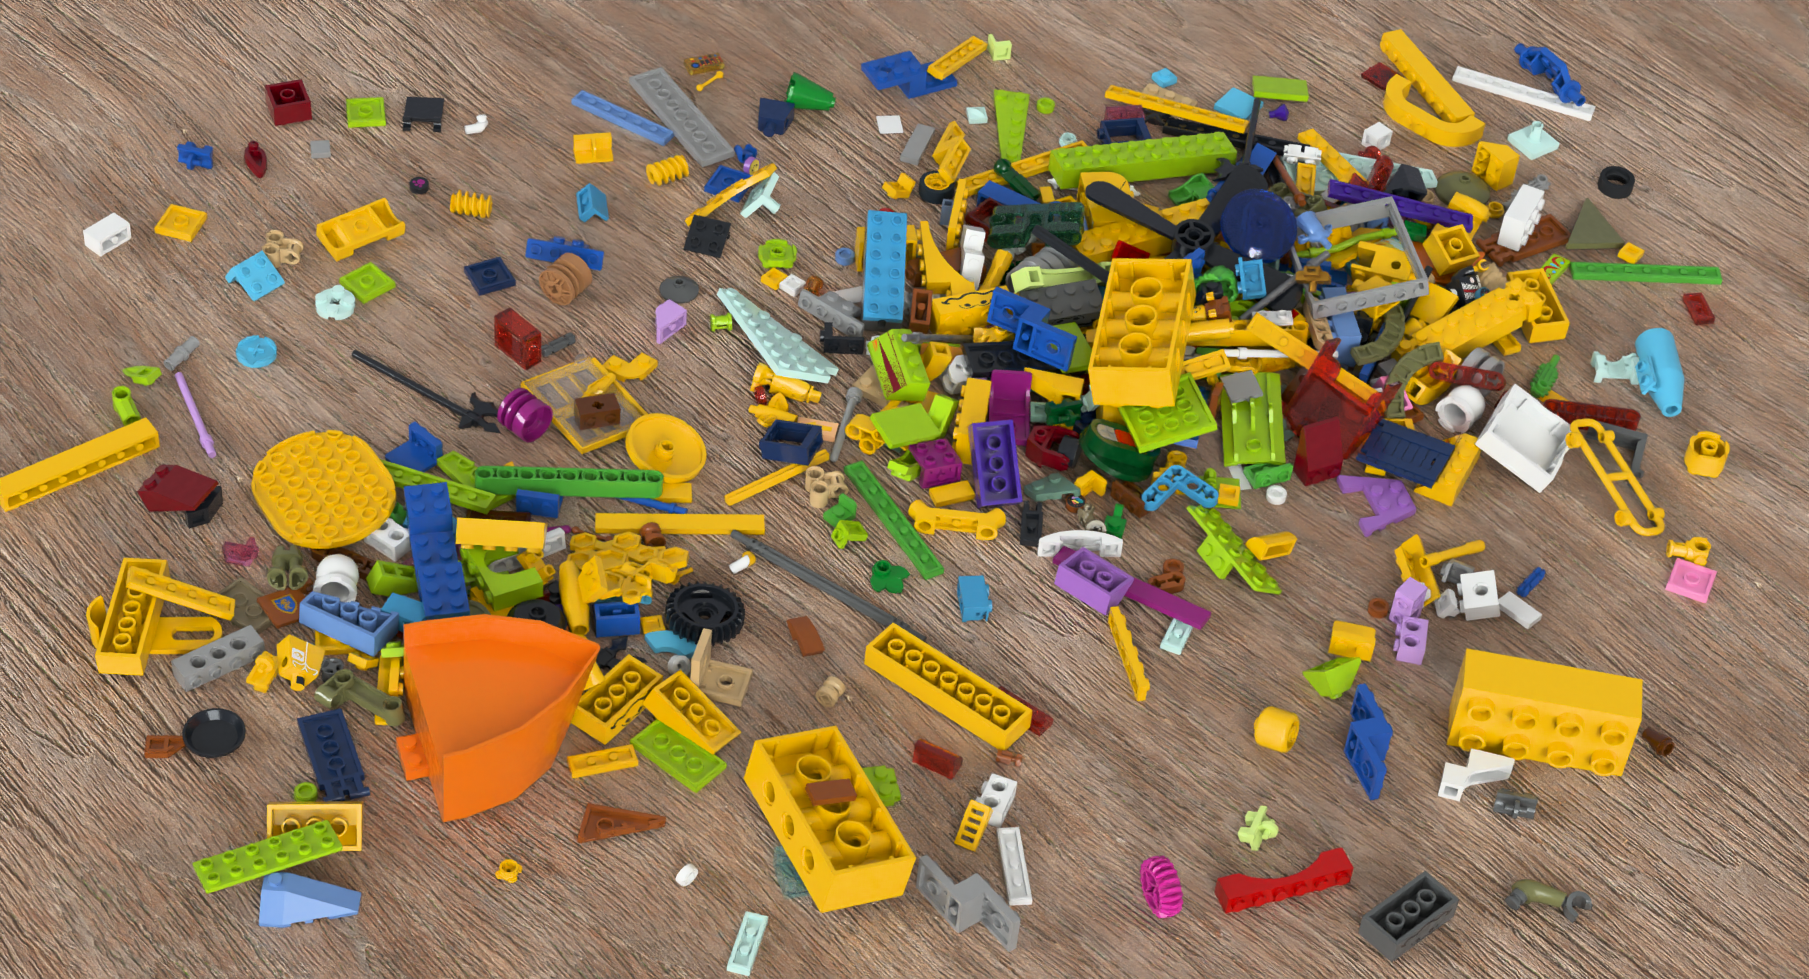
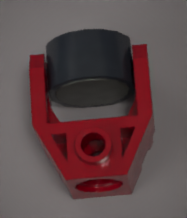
[1025,426,1082,471]

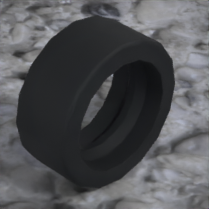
[1598,166,1635,199]

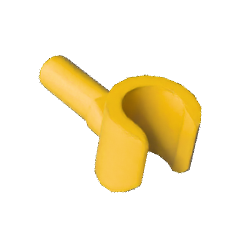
[671,567,693,585]

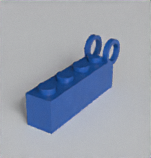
[976,180,1067,229]

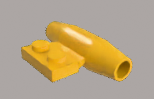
[559,555,608,635]

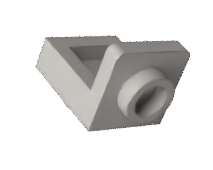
[1440,559,1475,584]

